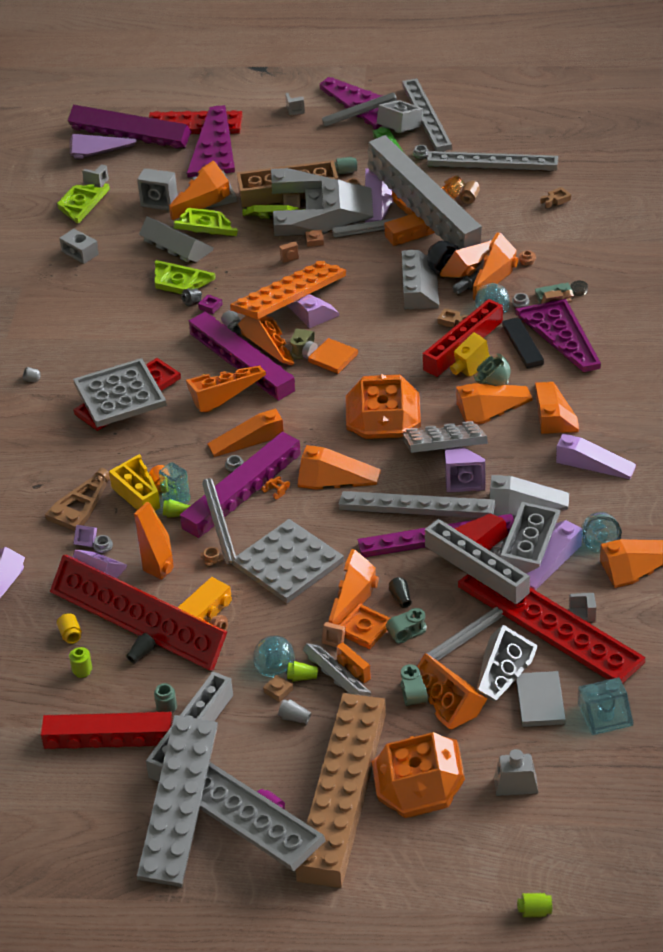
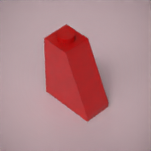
[454,513,509,550]

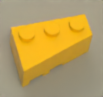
[109,454,160,511]

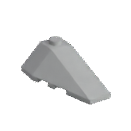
[490,475,569,519]
[476,625,538,702]

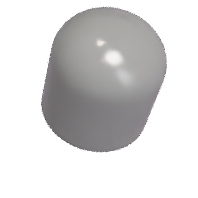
[23,367,41,382]

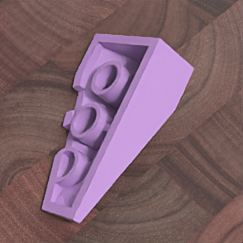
[365,168,394,223]
[556,434,636,479]
[0,547,25,598]

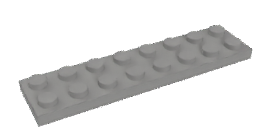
[137,715,218,887]
[200,762,326,872]

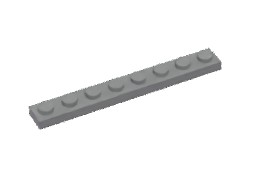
[402,78,452,152]
[427,151,558,171]
[339,491,496,518]

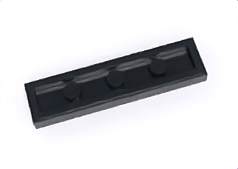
[502,317,544,368]

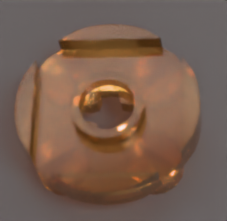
[439,175,465,199]

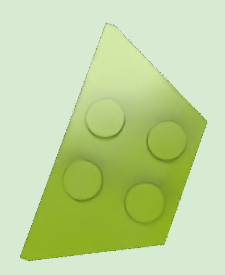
[57,184,110,224]
[243,205,306,219]
[173,208,238,236]
[155,260,215,294]

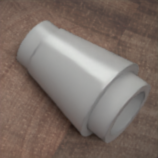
[278,699,311,724]

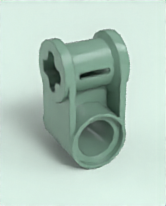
[386,608,427,643]
[401,664,428,706]

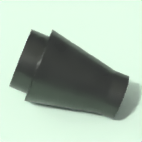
[389,577,412,608]
[126,633,156,664]

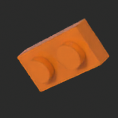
[336,642,371,683]

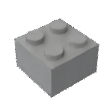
[377,100,423,133]
[137,168,178,210]

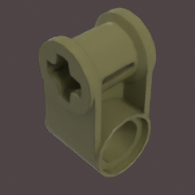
[290,328,315,359]

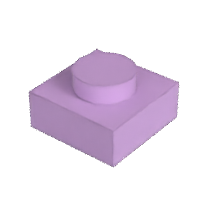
[73,525,97,547]

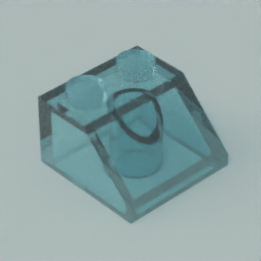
[578,677,633,735]

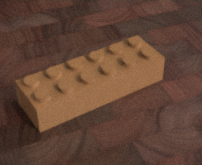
[237,160,338,207]

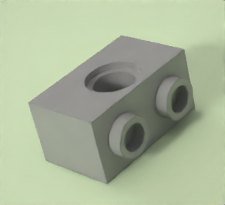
[59,229,99,264]

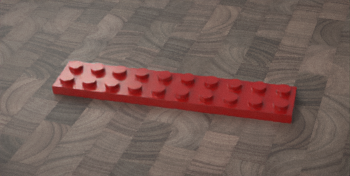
[50,555,227,670]
[458,574,646,687]

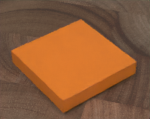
[308,338,358,374]
[339,603,390,650]

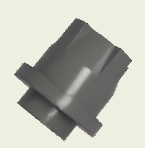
[181,288,202,306]

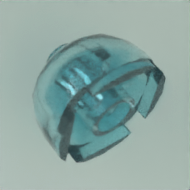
[475,283,510,314]
[581,512,622,553]
[253,635,295,677]

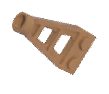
[45,468,110,531]

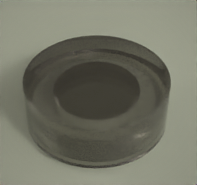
[570,280,588,296]

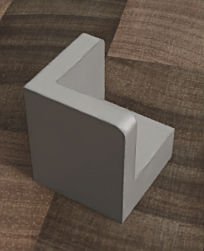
[285,93,305,115]
[82,164,109,187]
[569,593,596,622]

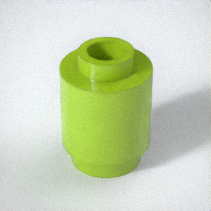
[69,647,92,678]
[517,893,552,917]

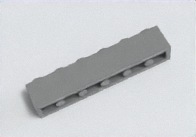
[425,519,530,604]
[146,672,233,782]

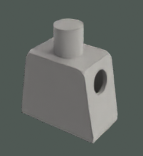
[494,749,538,796]

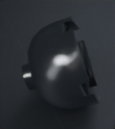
[427,240,460,276]

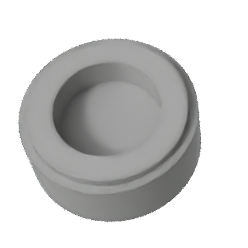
[302,341,318,359]

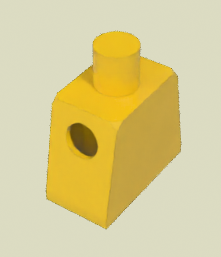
[450,332,490,377]

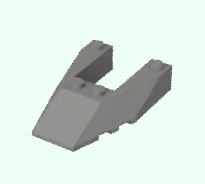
[271,168,373,236]

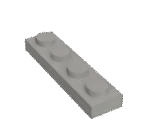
[303,643,371,696]

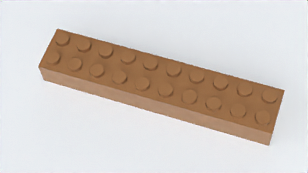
[296,693,386,888]

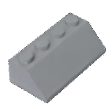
[139,216,214,263]
[402,250,439,310]
[500,502,560,573]

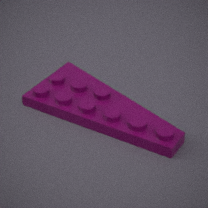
[319,77,383,130]
[187,105,235,178]
[515,299,601,372]

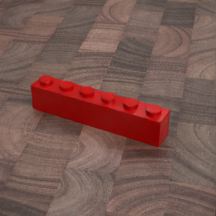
[422,299,503,377]
[41,712,173,749]

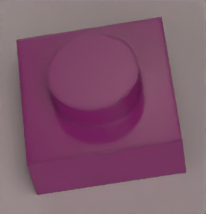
[198,294,223,314]

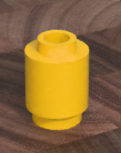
[56,613,82,644]

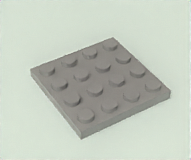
[73,358,167,427]
[403,421,488,453]
[232,519,344,603]

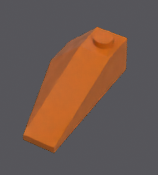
[169,161,230,220]
[473,232,518,300]
[440,240,492,277]
[238,315,295,366]
[186,366,266,412]
[535,382,579,434]
[456,383,533,425]
[208,409,284,457]
[297,445,381,490]
[134,502,174,580]
[600,539,663,588]
[329,549,379,625]
[417,653,488,730]

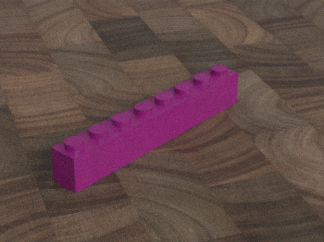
[67,104,191,149]
[189,311,295,401]
[180,432,301,538]

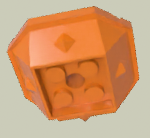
[346,374,421,439]
[372,732,465,818]

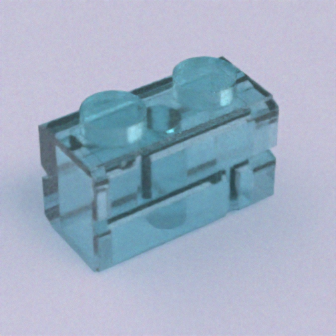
[159,462,191,504]

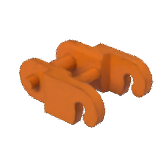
[261,476,290,500]

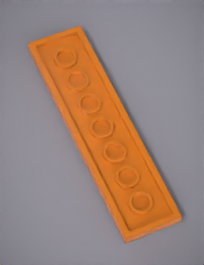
[230,261,346,319]

